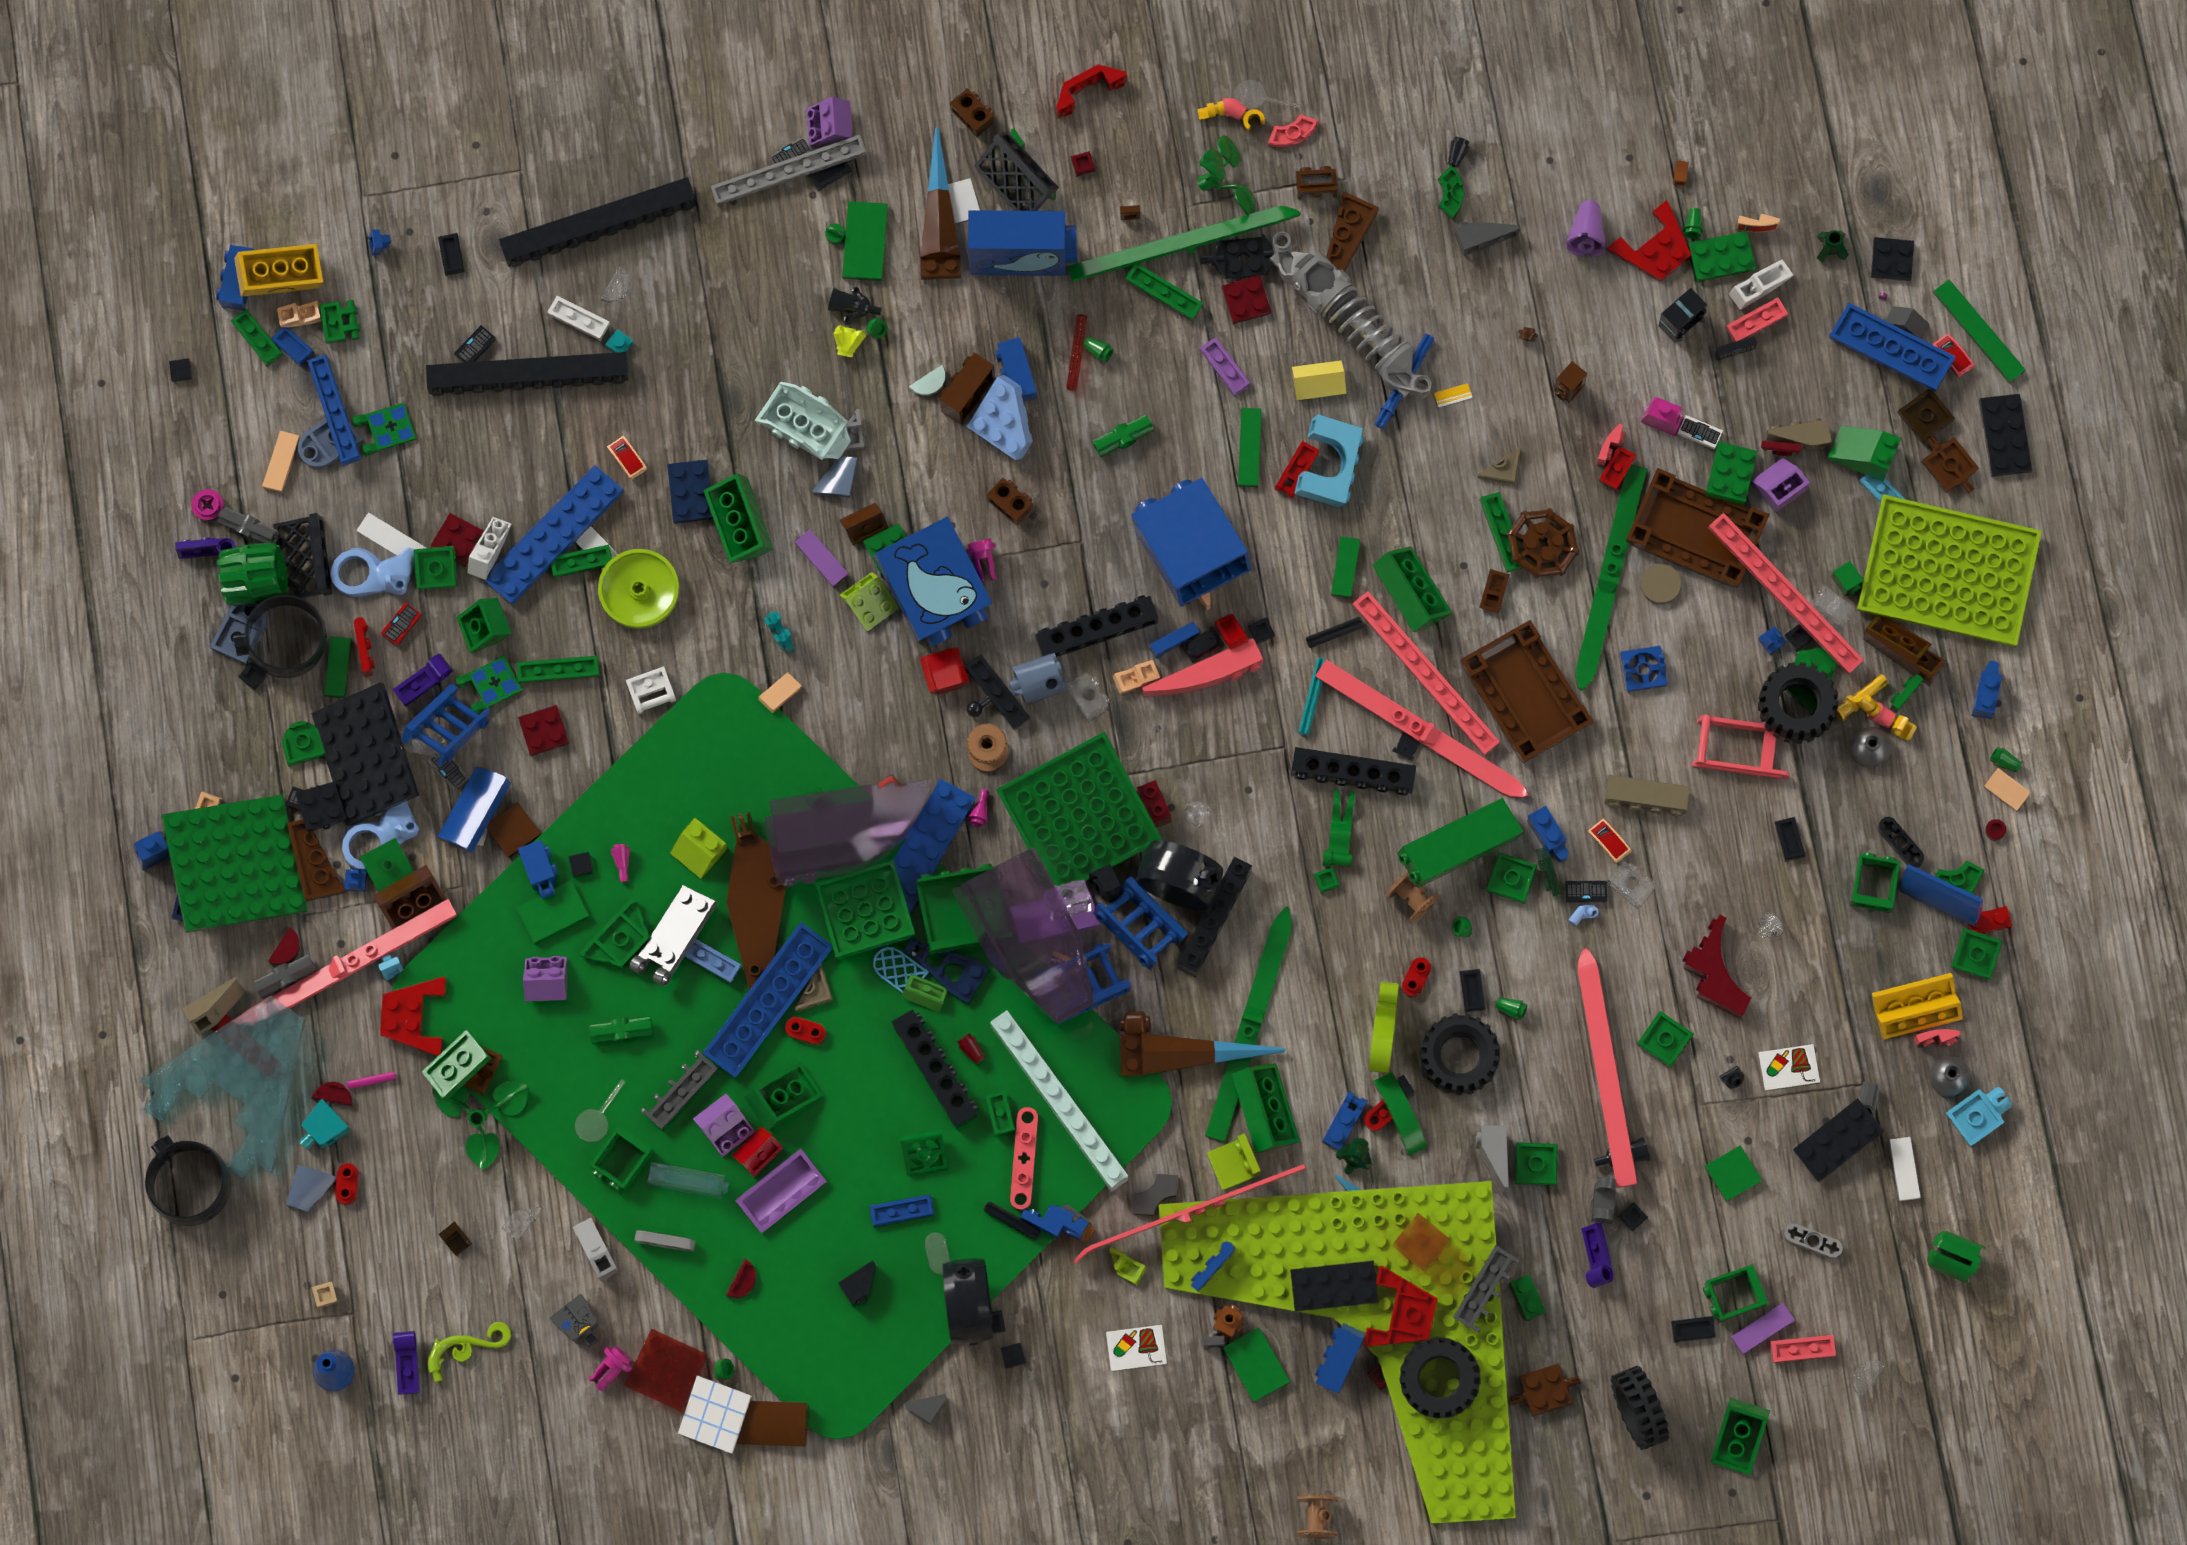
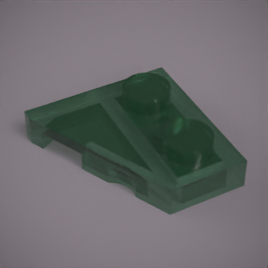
[1535,848,1561,896]

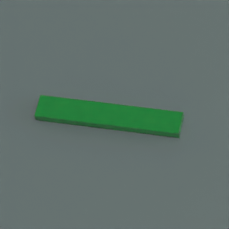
[1933,279,2026,383]

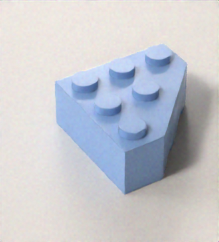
[967,375,1033,460]

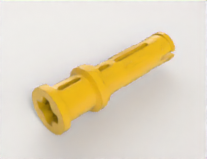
[1835,674,1889,722]

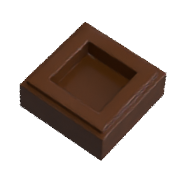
[1120,205,1140,220]

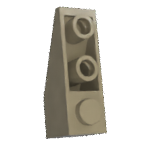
[1766,418,1832,451]
[182,977,246,1036]

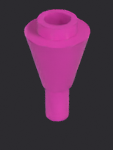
[968,789,989,827]
[610,844,630,882]

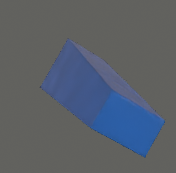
[1150,622,1200,659]

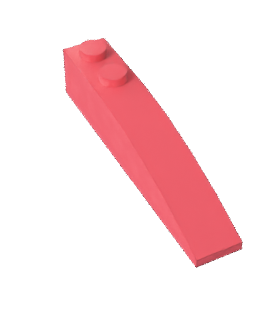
[1142,638,1263,696]

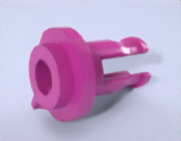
[965,538,998,583]
[588,1346,632,1392]

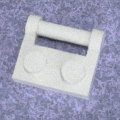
[626,667,676,715]

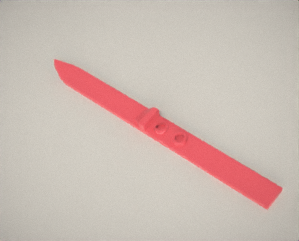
[1315,659,1529,798]
[234,899,457,1027]
[1578,948,1638,1188]
[1074,1164,1307,1265]

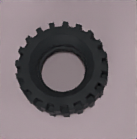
[1420,1013,1500,1095]
[1399,1337,1481,1419]
[1611,1365,1669,1450]

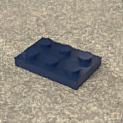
[667,459,713,524]

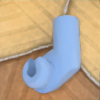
[1568,905,1599,926]

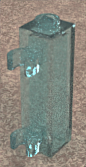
[648,1162,729,1199]

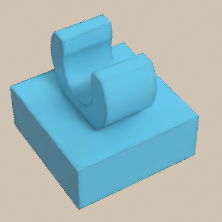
[378,954,403,981]

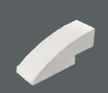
[1729,260,1793,310]

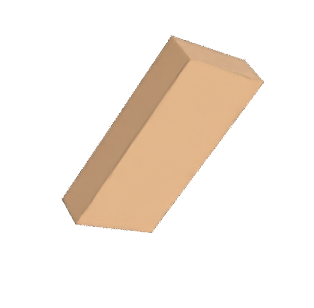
[758,672,802,713]

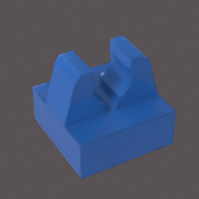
[368,229,391,256]
[1758,626,1787,655]
[344,869,367,892]

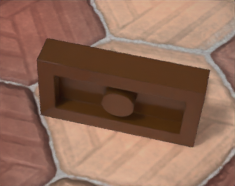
[840,503,889,545]

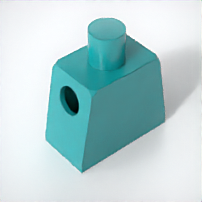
[299,1099,351,1150]

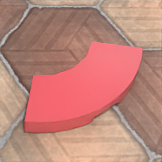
[1268,114,1319,148]

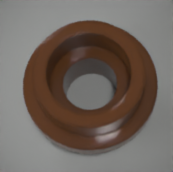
[1518,327,1538,342]

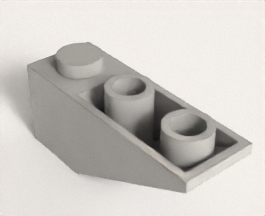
[573,1217,619,1282]

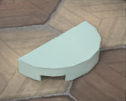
[909,365,945,396]

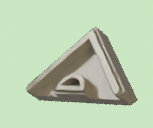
[1478,447,1521,484]
[795,964,833,1012]

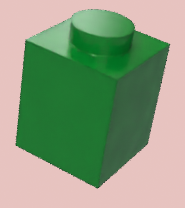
[1831,561,1864,596]

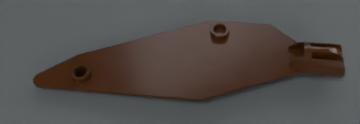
[726,812,786,990]

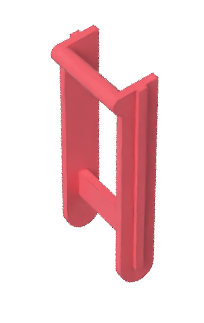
[1692,715,1790,779]

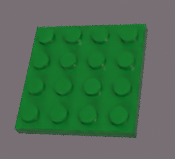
[815,860,916,960]

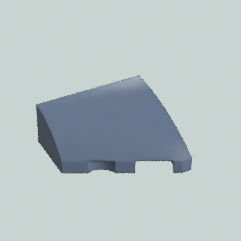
[812,457,858,498]
[286,1165,337,1212]

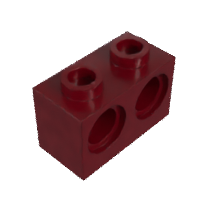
[1137,780,1172,828]

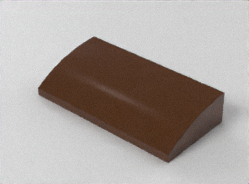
[736,1401,809,1447]

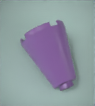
[1566,200,1606,257]

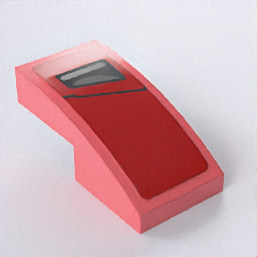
[1932,334,1975,378]

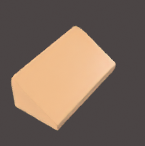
[1984,768,2030,811]

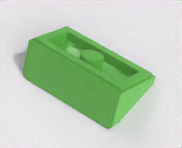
[902,974,948,1012]

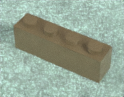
[1604,775,1690,817]

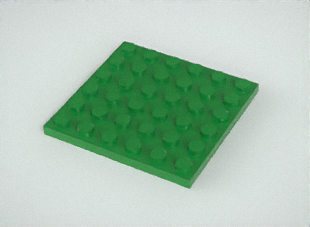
[996,731,1163,897]
[161,794,308,933]

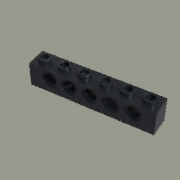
[1035,595,1158,657]
[1291,747,1416,796]
[1178,856,1252,978]
[892,1009,978,1130]

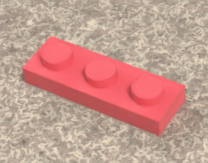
[1726,297,1788,342]
[1770,1335,1836,1363]

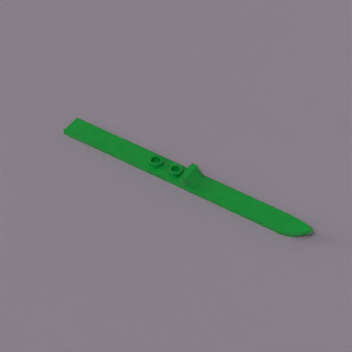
[1068,206,1301,282]
[1575,465,1647,691]
[1205,906,1292,1142]

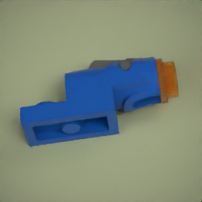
[1020,1204,1096,1242]

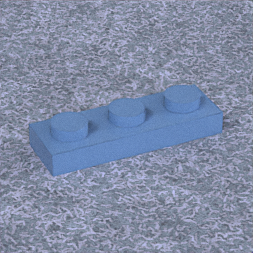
[685,939,742,983]

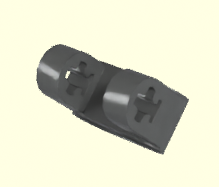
[1591,1177,1617,1224]

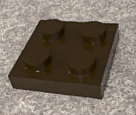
[1897,389,1955,443]

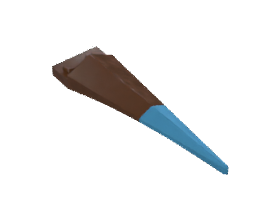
[920,127,961,280]
[1119,1034,1287,1077]

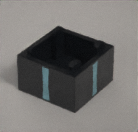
[1658,288,1707,343]

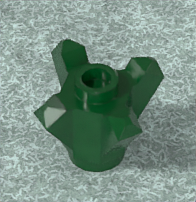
[1817,230,1849,262]
[1335,1138,1373,1175]

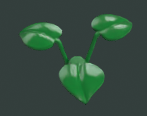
[1197,136,1256,215]
[432,1081,529,1170]

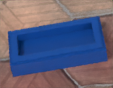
[271,327,314,366]

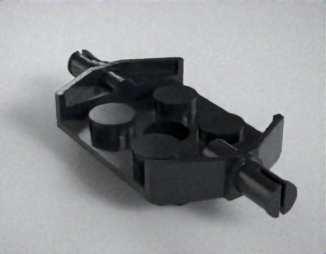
[1200,234,1274,279]

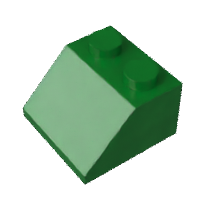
[456,598,511,653]

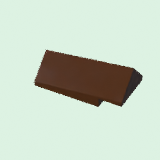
[1863,615,1946,687]

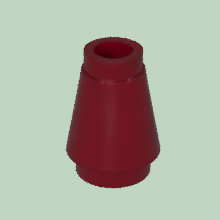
[957,1033,985,1064]

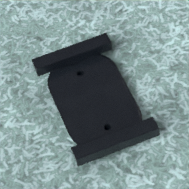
[1181,627,1224,663]
[1392,732,1420,761]

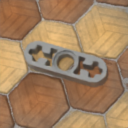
[1784,1224,1843,1259]
[634,1230,695,1252]

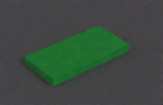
[842,201,888,281]

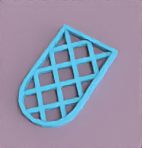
[873,947,929,994]

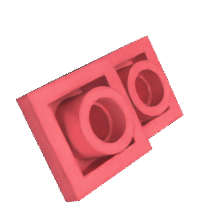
[1597,424,1626,466]
[1914,1029,1961,1047]

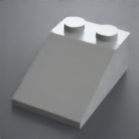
[1476,1125,1509,1194]

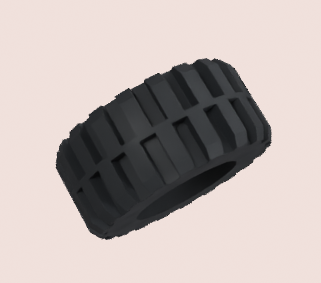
[1758,662,1838,744]

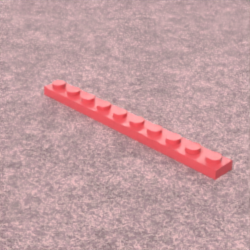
[1708,513,1864,675]
[1352,591,1500,756]

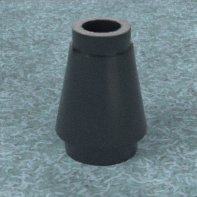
[1447,137,1470,168]

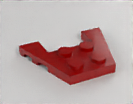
[1607,200,1691,282]
[380,977,446,1057]
[1363,1266,1438,1347]

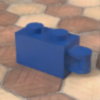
[1971,660,2002,720]
[1527,806,1568,862]
[518,840,558,899]

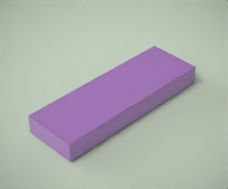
[1200,337,1251,397]
[795,530,849,588]
[1731,1303,1795,1355]

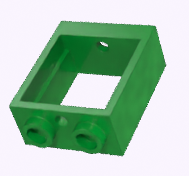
[1850,852,1901,913]
[590,1125,654,1192]
[1703,1264,1768,1323]

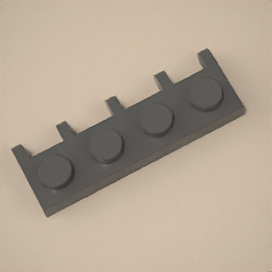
[641,1050,718,1130]
[1453,1245,1521,1333]

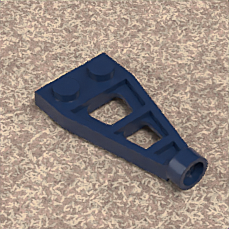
[904,937,989,1004]

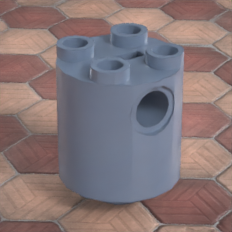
[1009,653,1068,705]

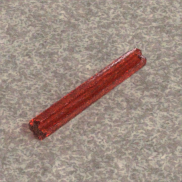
[1066,314,1087,391]

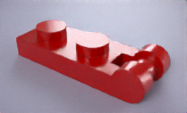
[1275,441,1320,499]
[354,617,375,677]

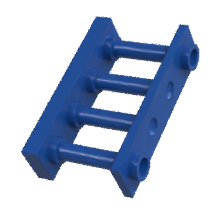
[401,683,490,767]
[1093,877,1188,971]
[1034,943,1131,1025]

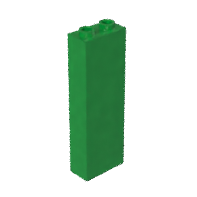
[1397,798,1523,888]

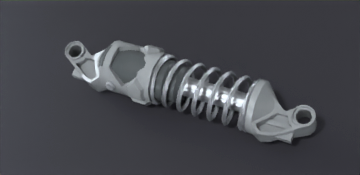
[1270,232,1431,398]

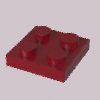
[1222,275,1271,324]
[429,513,484,567]
[518,705,569,756]

